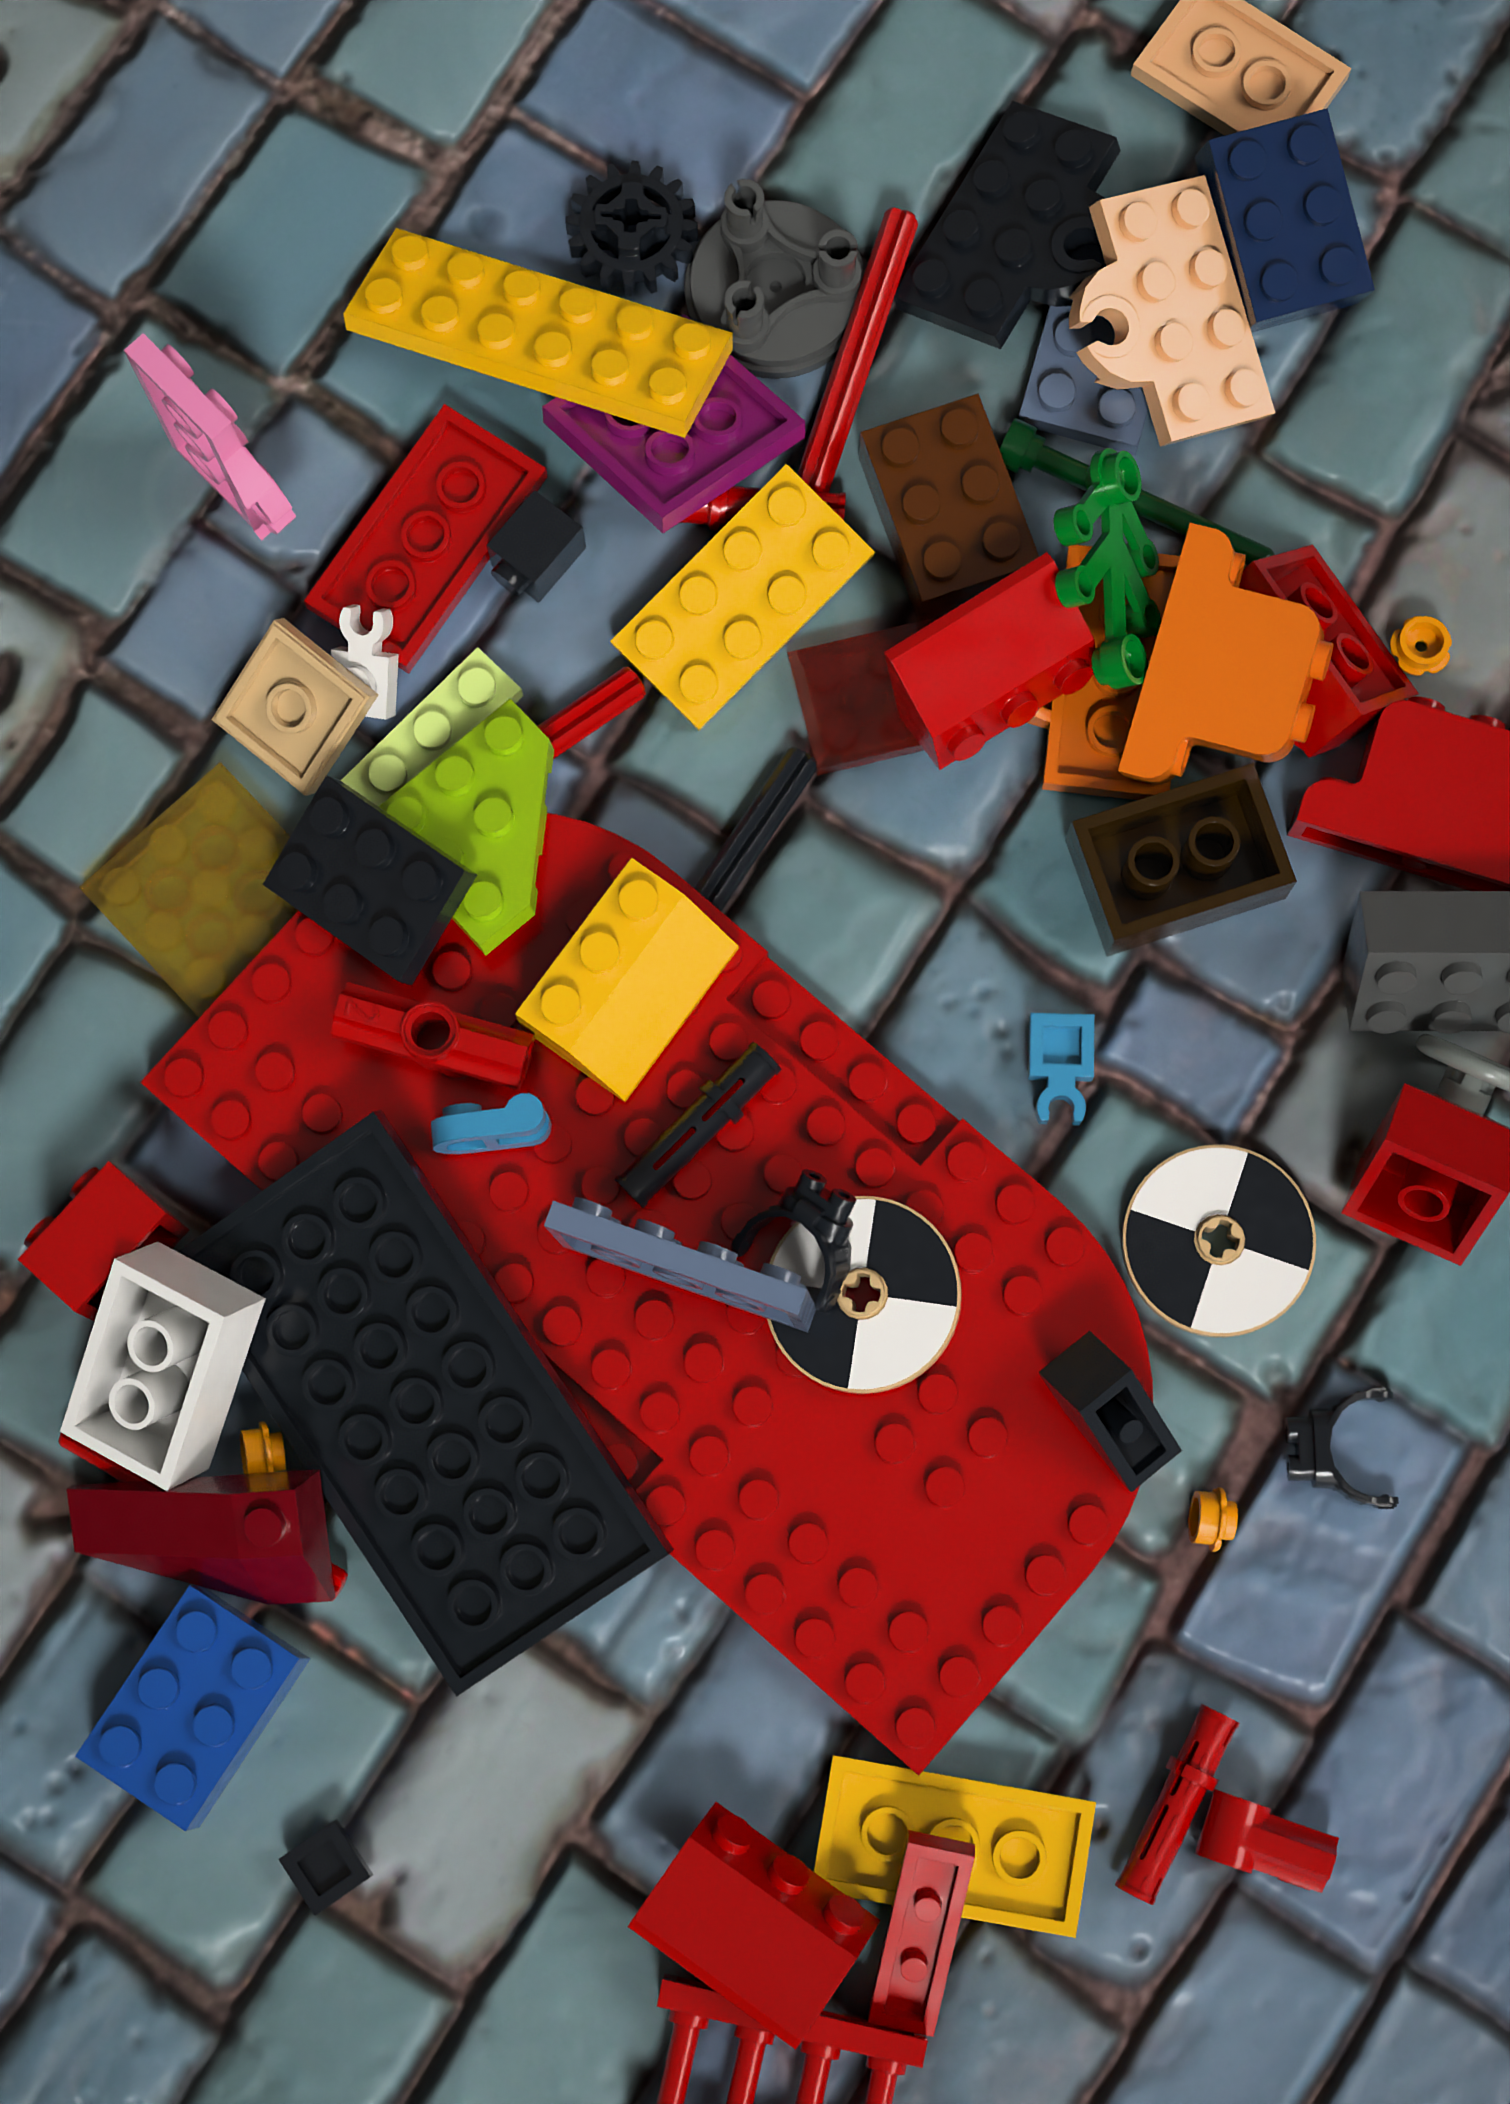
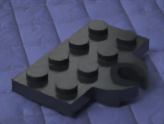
[893,100,1121,349]

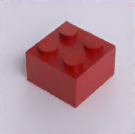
[17,1161,189,1322]

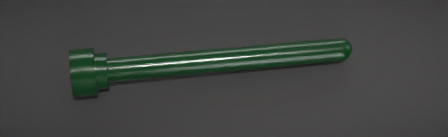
[999,418,1275,565]

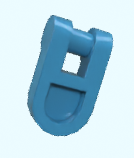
[431,1093,552,1154]

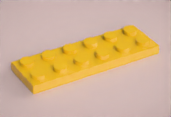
[343,228,733,438]

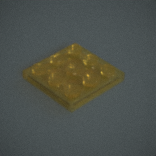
[79,762,298,1017]

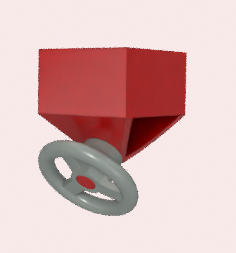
[1341,1034,1510,1266]

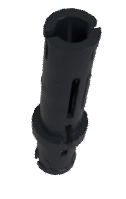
[614,1041,782,1208]

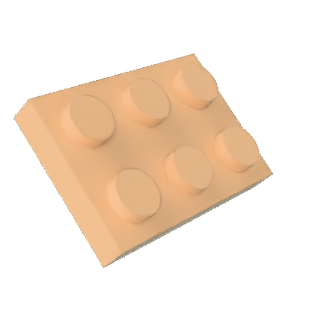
[1131,0,1351,136]

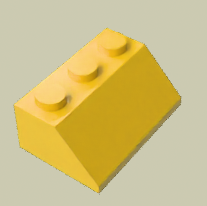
[515,858,739,1102]

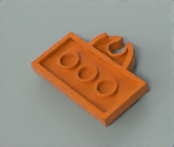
[1027,545,1180,800]

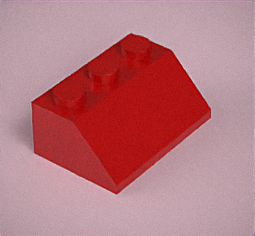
[1239,544,1419,758]
[884,552,1096,770]
[628,1801,881,2050]

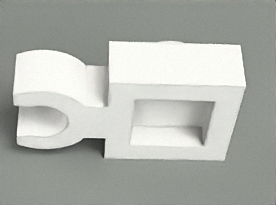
[331,604,399,720]

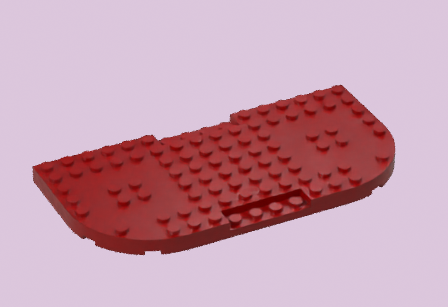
[140,813,1153,1776]

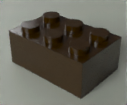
[1065,763,1297,957]

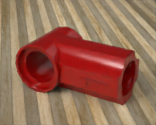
[1194,1789,1339,1893]

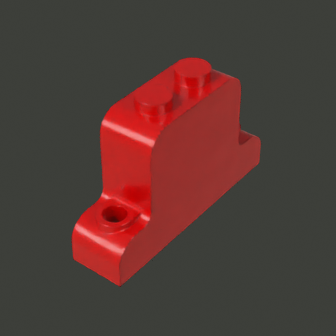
[1287,696,1510,891]

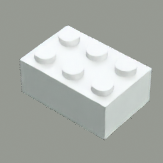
[60,1241,266,1491]

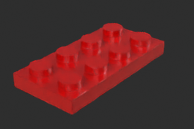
[304,404,548,674]

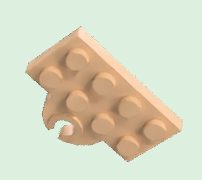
[1069,175,1275,447]

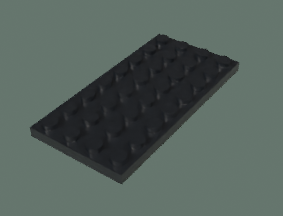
[178,1110,674,1697]

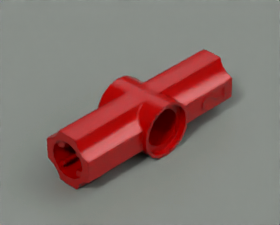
[330,982,535,1090]

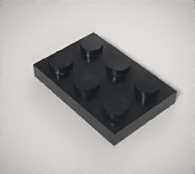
[262,775,477,985]

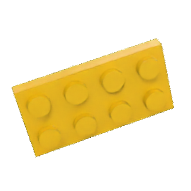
[610,464,875,731]
[813,1755,1096,1938]

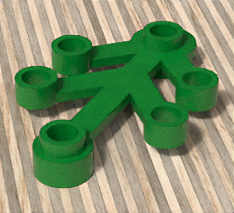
[1053,448,1161,689]

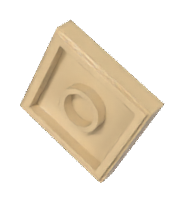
[211,618,379,796]

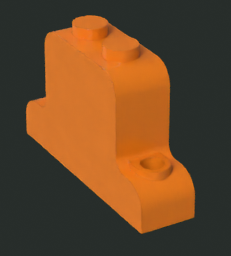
[1118,523,1333,785]

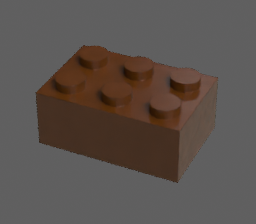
[859,393,1039,625]

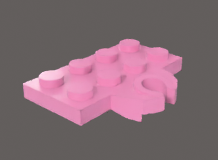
[124,333,296,541]

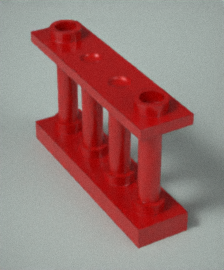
[656,1973,928,2104]

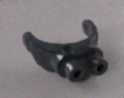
[731,1169,857,1312]
[1285,1387,1399,1509]

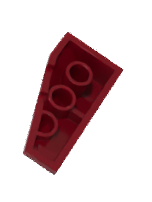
[66,1469,335,1605]

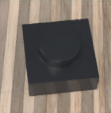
[278,1819,373,1916]

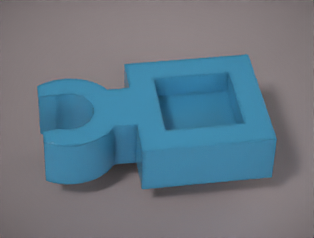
[1028,1013,1095,1125]

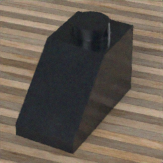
[1038,1330,1182,1492]

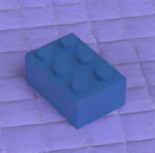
[75,1585,311,1831]

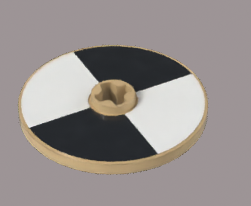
[1122,1145,1316,1338]
[767,1196,962,1394]

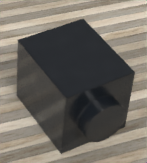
[486,490,586,603]

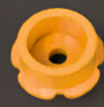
[1390,616,1452,676]
[239,1421,286,1474]
[1188,1487,1238,1552]

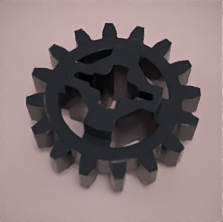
[565,160,698,296]

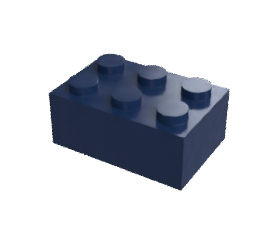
[1194,108,1375,332]

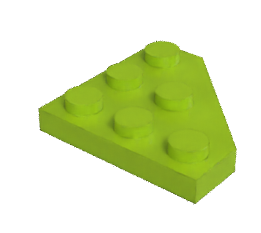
[378,698,554,956]

